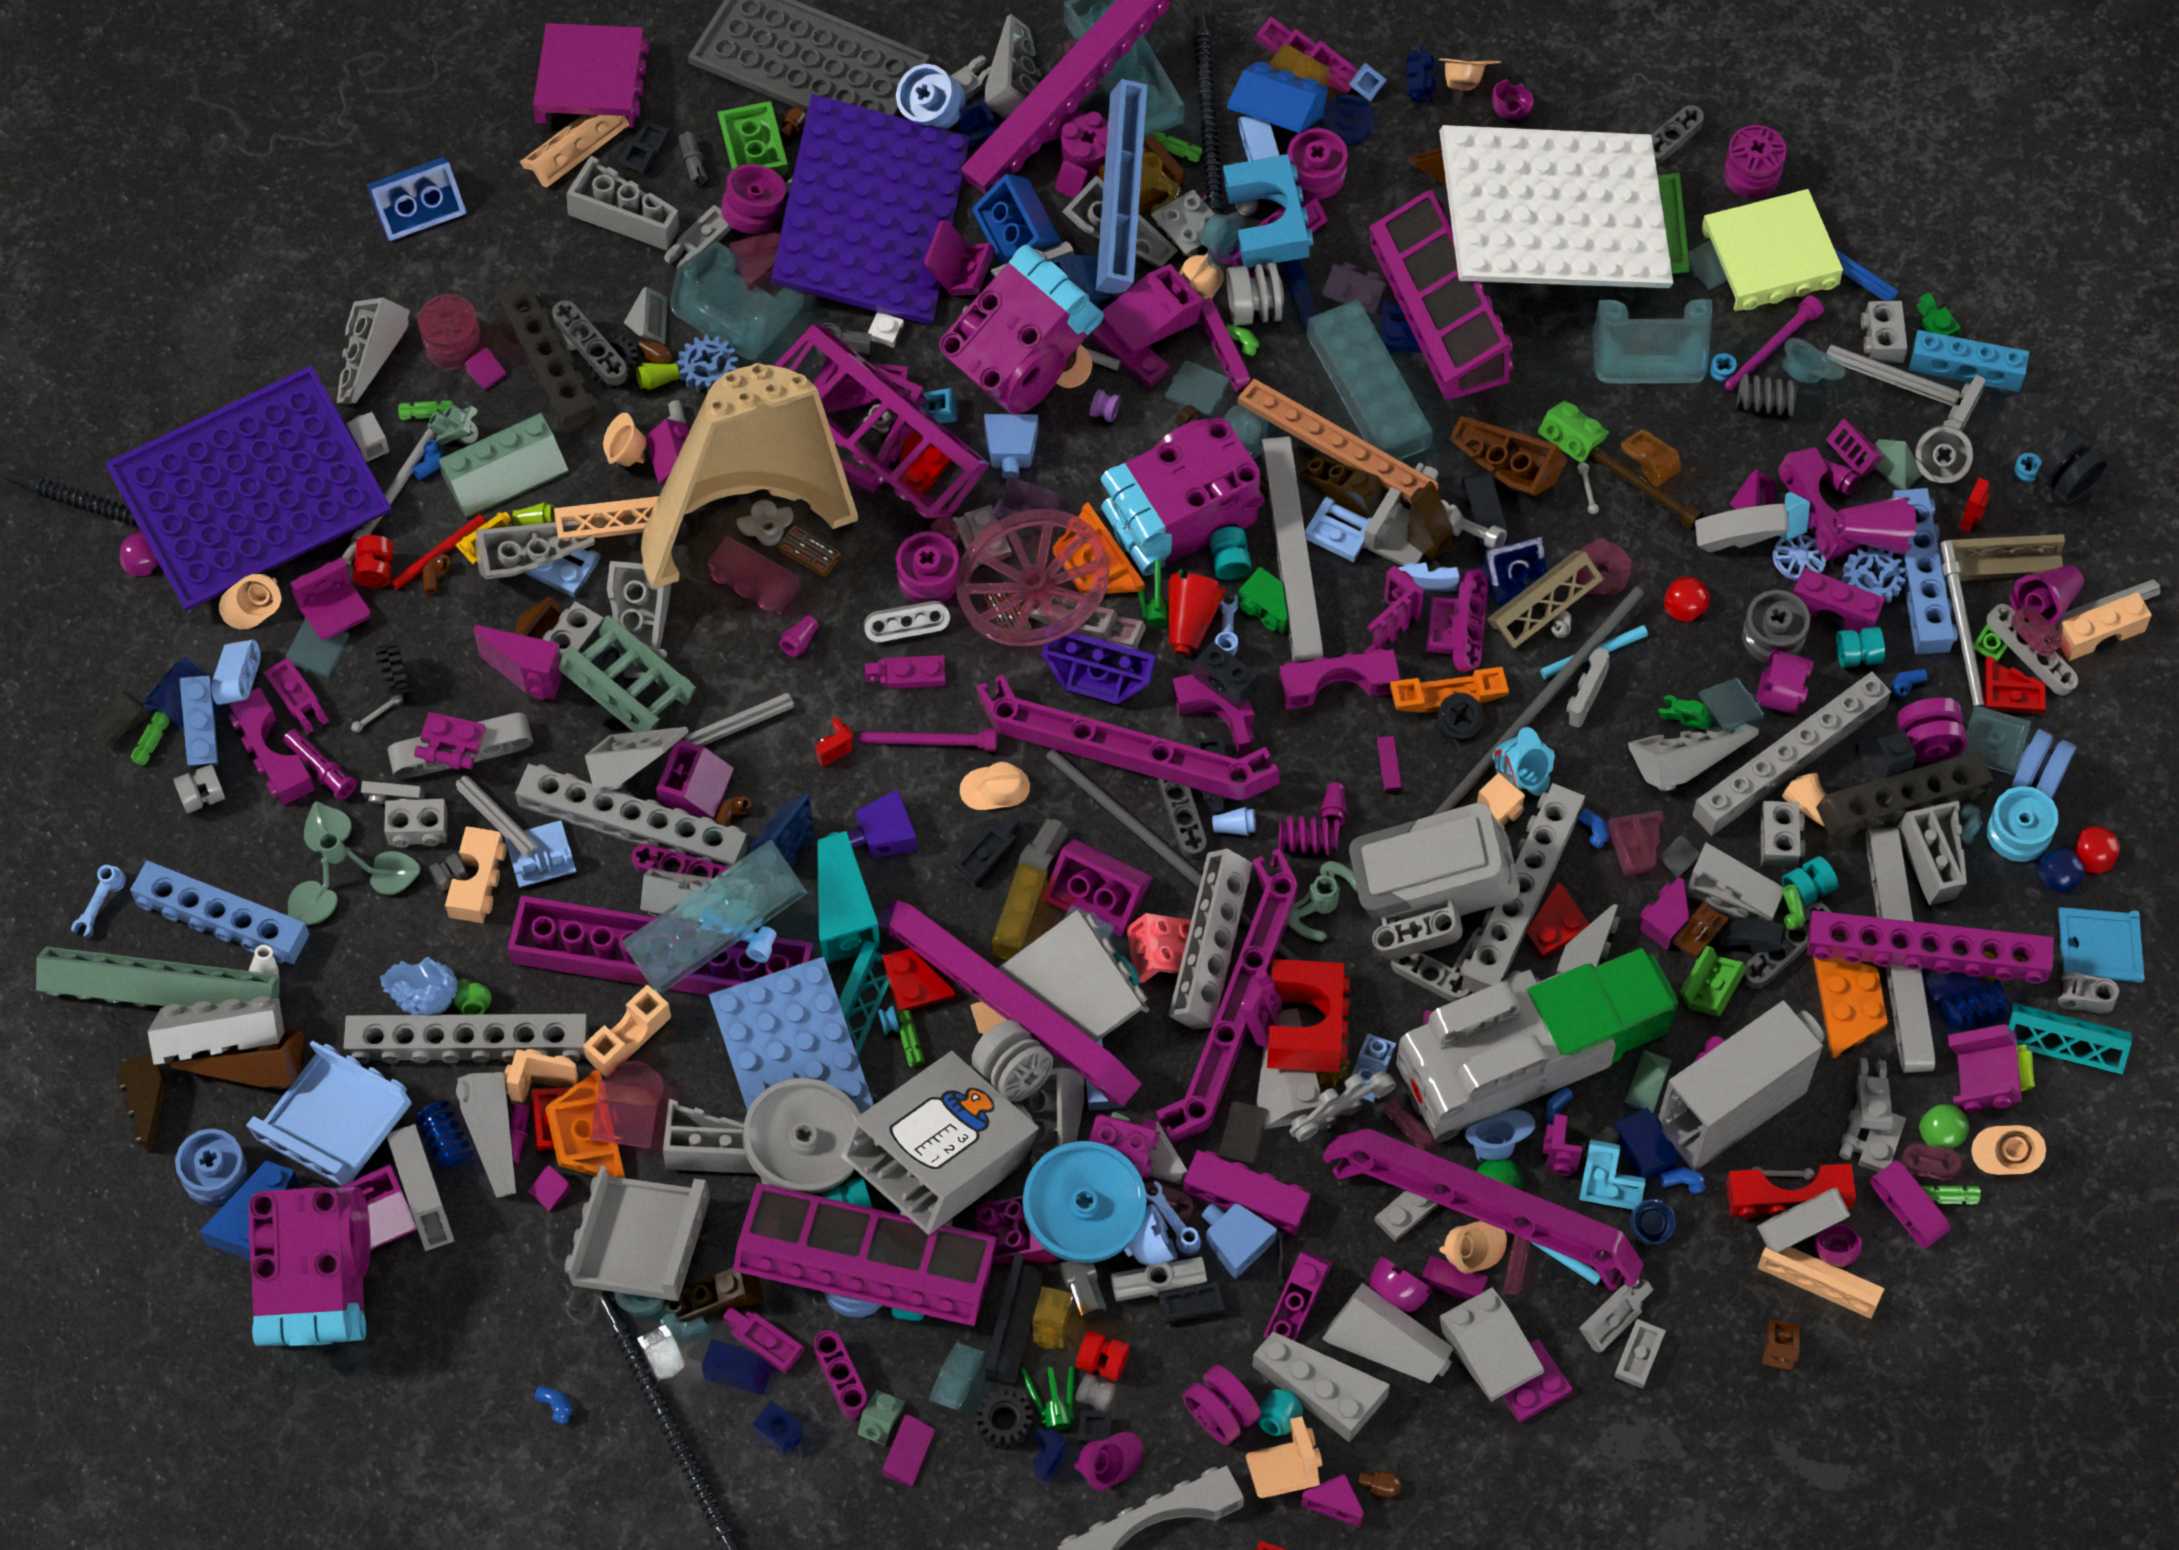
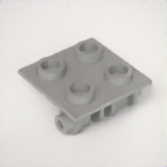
[1151,190,1228,258]

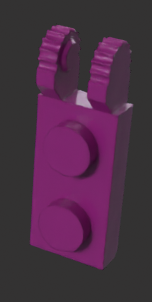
[263,658,329,734]

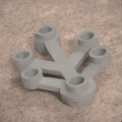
[1289,1071,1396,1141]

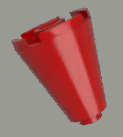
[1168,573,1226,656]

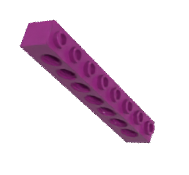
[1807,910,2054,984]

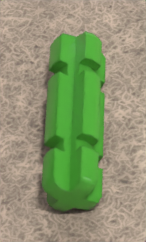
[1152,131,1203,162]
[398,400,453,420]
[131,712,170,765]
[895,1010,924,1067]
[1921,1186,1981,1204]

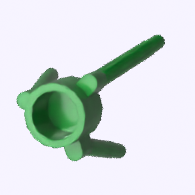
[1137,559,1184,627]
[1020,1366,1075,1430]

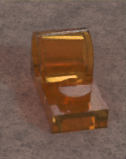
[1621,428,1681,487]

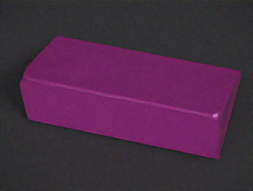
[1421,1256,1488,1301]
[882,1414,935,1487]

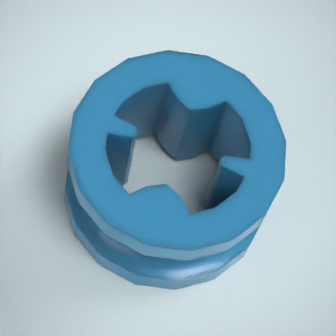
[1710,353,1737,382]
[2014,453,2042,482]
[878,1006,899,1036]

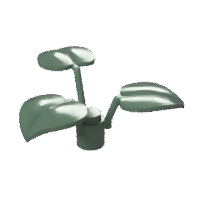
[288,801,421,925]

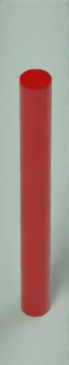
[390,514,486,590]

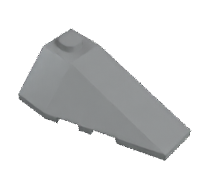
[1628,723,1759,791]
[456,1072,516,1198]

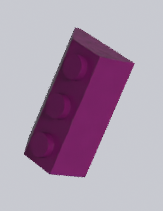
[1043,839,1152,937]

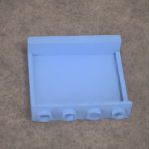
[246,1041,412,1186]

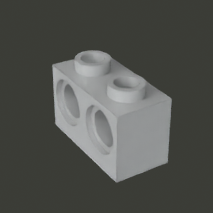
[1861,301,1908,364]
[543,601,604,657]
[384,799,448,847]
[1760,801,1805,868]

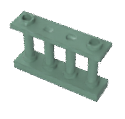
[558,615,696,732]

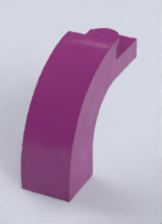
[1172,675,1254,757]

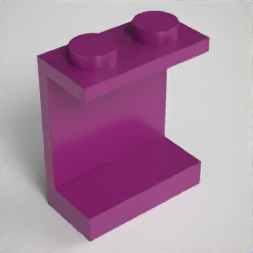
[1948,1024,2022,1114]

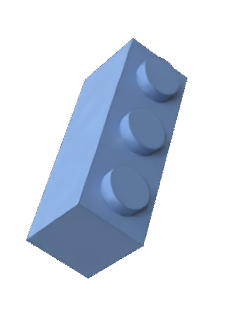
[179,676,219,769]

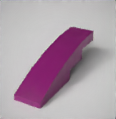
[1254,16,1358,94]

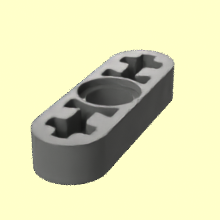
[1651,105,1704,165]

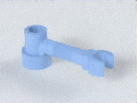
[1215,595,1238,656]
[71,865,126,939]
[700,912,777,963]
[1146,1181,1201,1257]

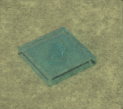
[1959,705,2031,775]

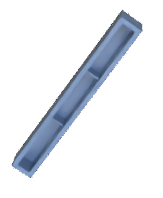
[1096,79,1147,296]

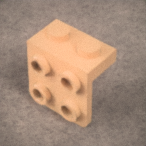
[504,1049,579,1106]
[1246,1416,1322,1498]

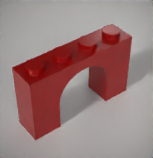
[1267,959,1350,1073]

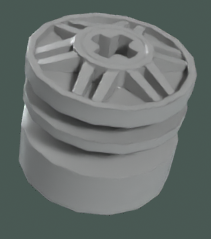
[1226,262,1284,326]
[972,1020,1053,1102]

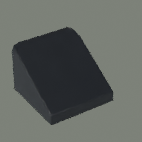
[1658,834,1701,879]

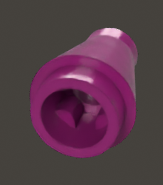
[1823,458,1860,496]
[779,615,819,657]
[1319,782,1348,827]

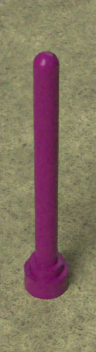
[1725,296,1824,391]
[857,728,997,752]

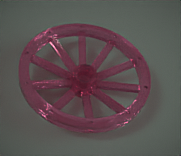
[956,509,1110,646]

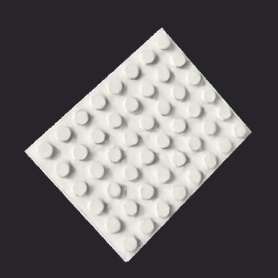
[1439,125,1673,288]

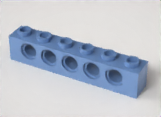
[1891,488,1958,655]
[130,860,310,965]

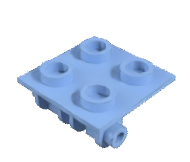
[504,820,576,888]

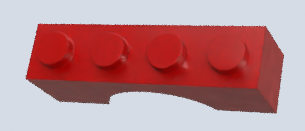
[1726,1164,1856,1219]

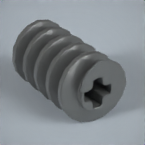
[1736,374,1797,417]

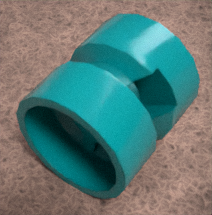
[1209,527,1252,580]
[1836,627,1885,668]
[1782,856,1838,908]
[822,1175,872,1208]

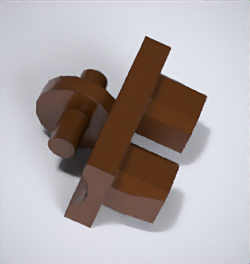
[1672,901,1728,959]

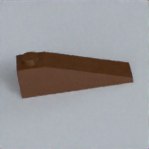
[170,1028,304,1089]

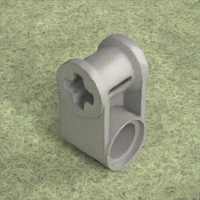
[2058,972,2119,1015]

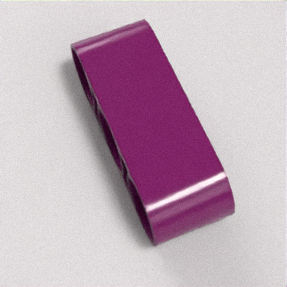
[1870,1160,1951,1249]
[814,1330,868,1421]

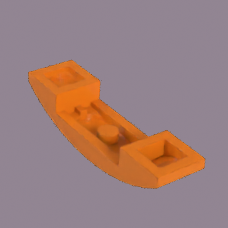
[1390,667,1509,712]

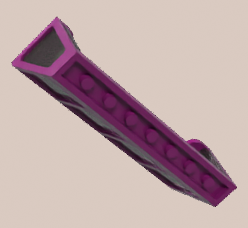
[1370,190,1513,401]
[733,1182,997,1326]

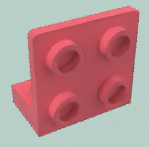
[1127,913,1191,983]

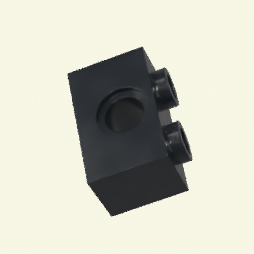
[1194,641,1258,710]

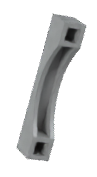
[1058,1465,1244,1550]

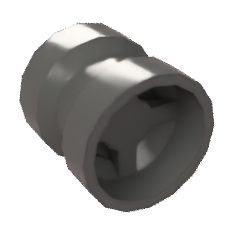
[428,853,469,893]

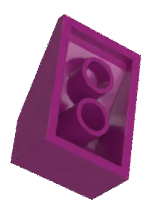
[473,625,563,700]

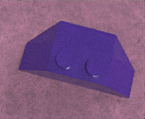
[1041,626,1157,704]

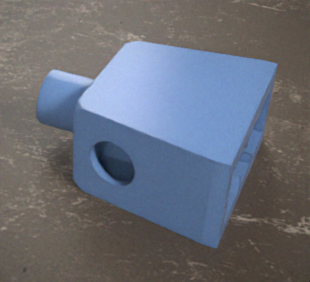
[984,414,1038,480]
[1202,1203,1277,1279]

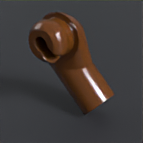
[423,554,451,595]
[715,796,752,827]

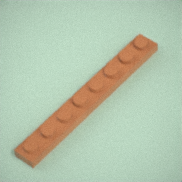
[1238,379,1438,503]

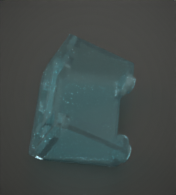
[670,241,806,360]
[1593,299,1713,383]

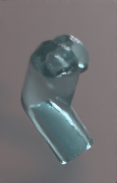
[1960,803,1982,845]
[661,1313,708,1340]

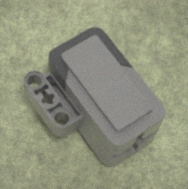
[1349,803,1520,960]

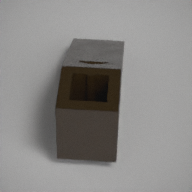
[1299,455,1387,518]
[1407,481,1453,561]
[116,1052,167,1153]
[663,1268,764,1326]

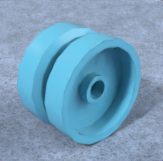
[1987,786,2058,862]

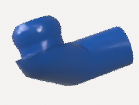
[412,440,443,480]
[1890,669,1928,699]
[1578,808,1610,848]
[1545,1087,1573,1125]
[1659,1167,1705,1194]
[535,1385,573,1424]

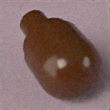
[779,107,807,140]
[637,339,674,364]
[1357,1470,1402,1498]

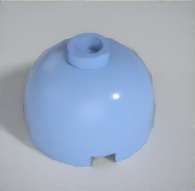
[1124,1204,1177,1266]

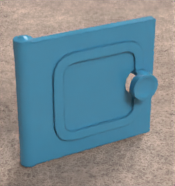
[2058,907,2145,983]

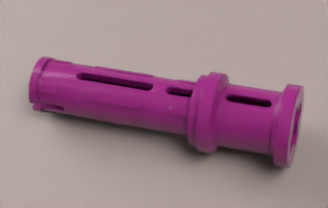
[283,729,357,800]

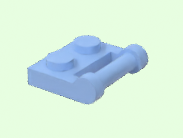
[1305,497,1372,562]
[525,549,600,598]

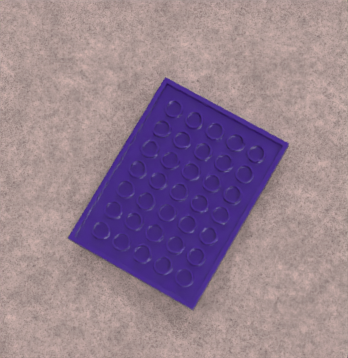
[770,94,970,326]
[105,365,391,612]

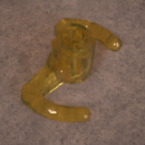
[1103,152,1182,213]

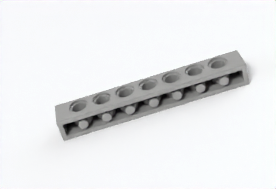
[1692,672,1891,836]
[515,764,749,872]
[1459,783,1585,993]
[344,1014,589,1064]

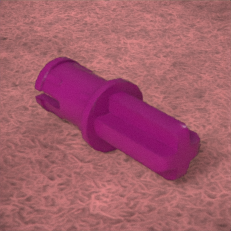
[509,1103,530,1165]

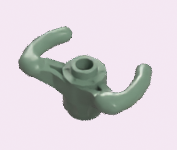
[1288,861,1358,942]

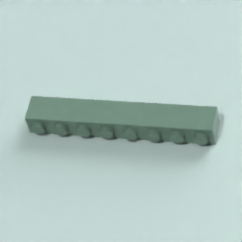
[36,946,280,1007]

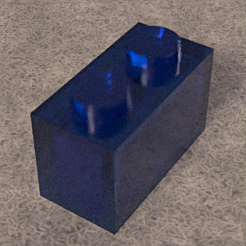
[1613,1107,1678,1182]

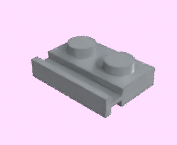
[953,505,1012,569]

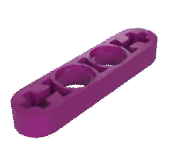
[1199,297,1251,392]
[1453,568,1488,673]
[631,844,741,882]

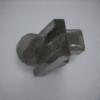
[1565,1111,1620,1161]

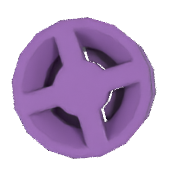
[1090,389,1121,422]

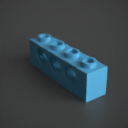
[1908,330,2029,392]

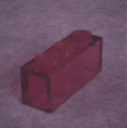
[708,536,800,615]

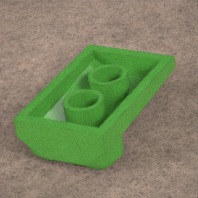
[717,101,789,177]

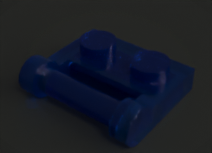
[1379,301,1439,353]

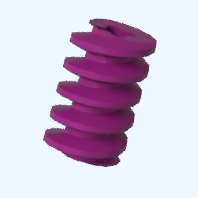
[1278,815,1339,856]

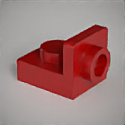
[815,717,854,767]

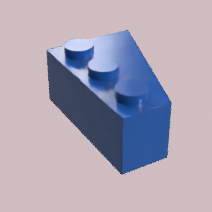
[199,1161,300,1260]

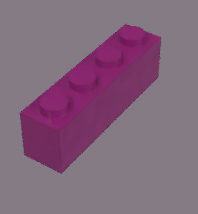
[1183,1150,1311,1236]

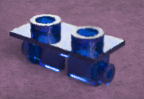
[1406,44,1436,103]

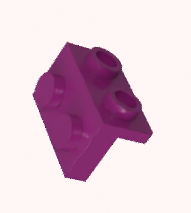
[1542,1114,1582,1176]

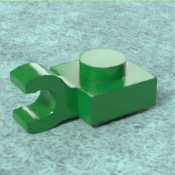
[1916,293,1961,337]
[1658,695,1712,730]

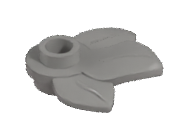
[737,499,793,546]

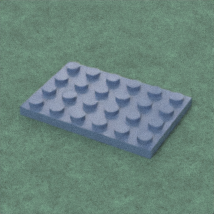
[709,957,874,1114]

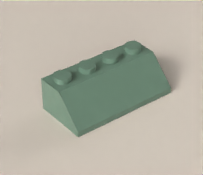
[439,413,569,520]

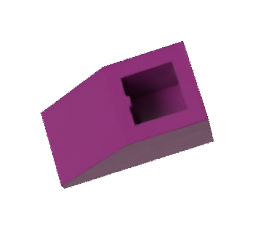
[1640,877,1689,951]

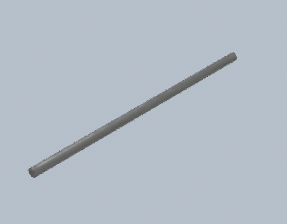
[1432,586,1644,815]
[1046,749,1302,961]

